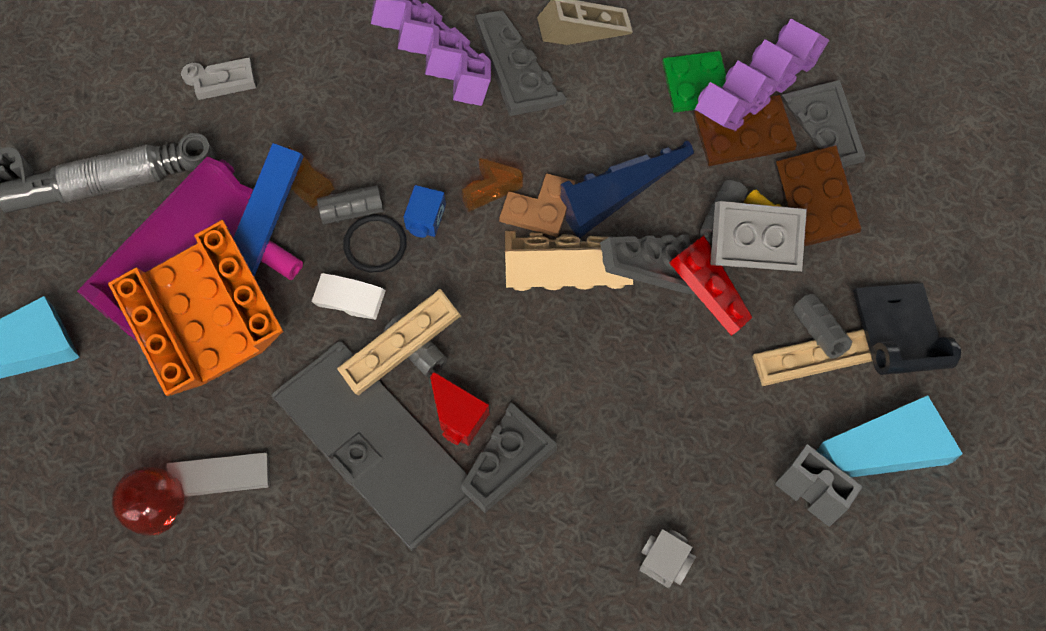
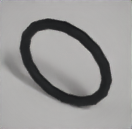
[343,215,406,273]

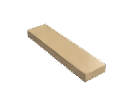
[337,289,461,395]
[753,329,872,386]

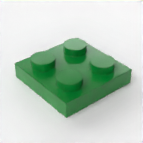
[662,51,726,113]

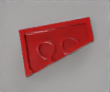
[669,236,753,336]

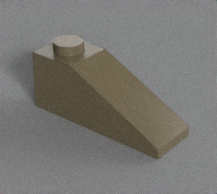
[537,0,633,45]

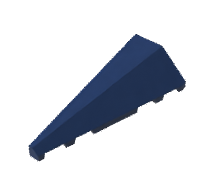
[560,141,694,238]

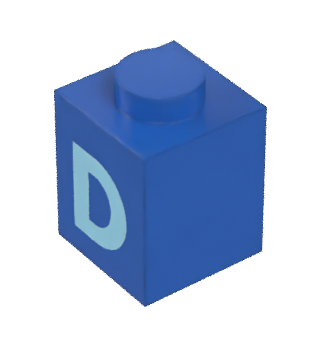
[404,185,446,238]

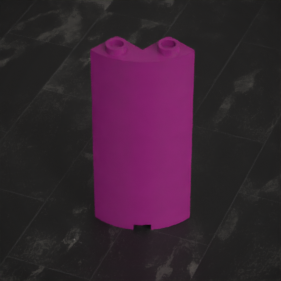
[77,156,253,342]

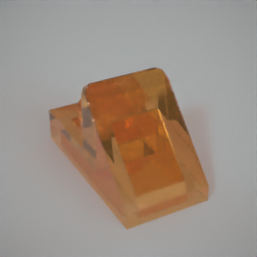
[462,158,523,212]

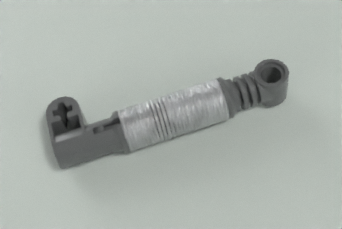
[0,133,216,213]

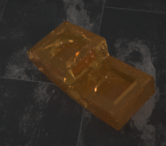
[288,146,334,209]

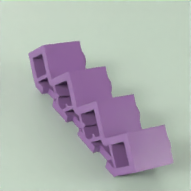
[371,0,491,106]
[695,19,829,131]

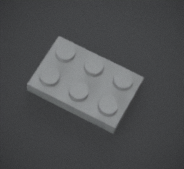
[711,201,807,272]

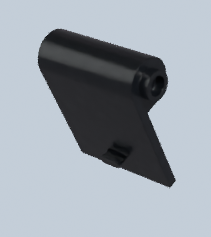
[853,283,961,375]

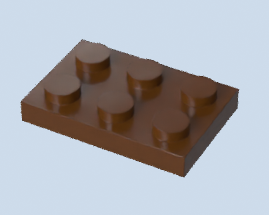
[693,95,797,166]
[776,145,861,246]

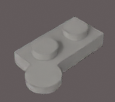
[181,58,256,100]

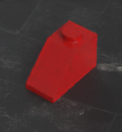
[430,372,490,446]

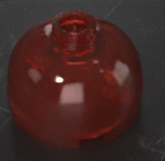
[112,467,184,535]

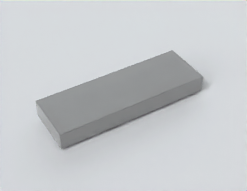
[167,452,270,498]

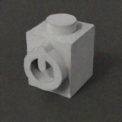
[639,529,696,588]

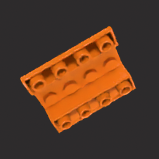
[108,220,283,396]

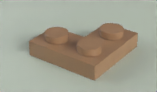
[499,173,575,237]

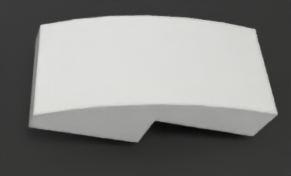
[312,273,386,320]

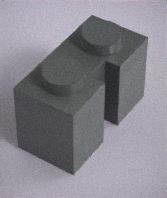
[775,444,862,527]

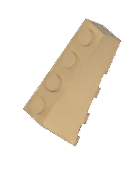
[505,231,633,291]

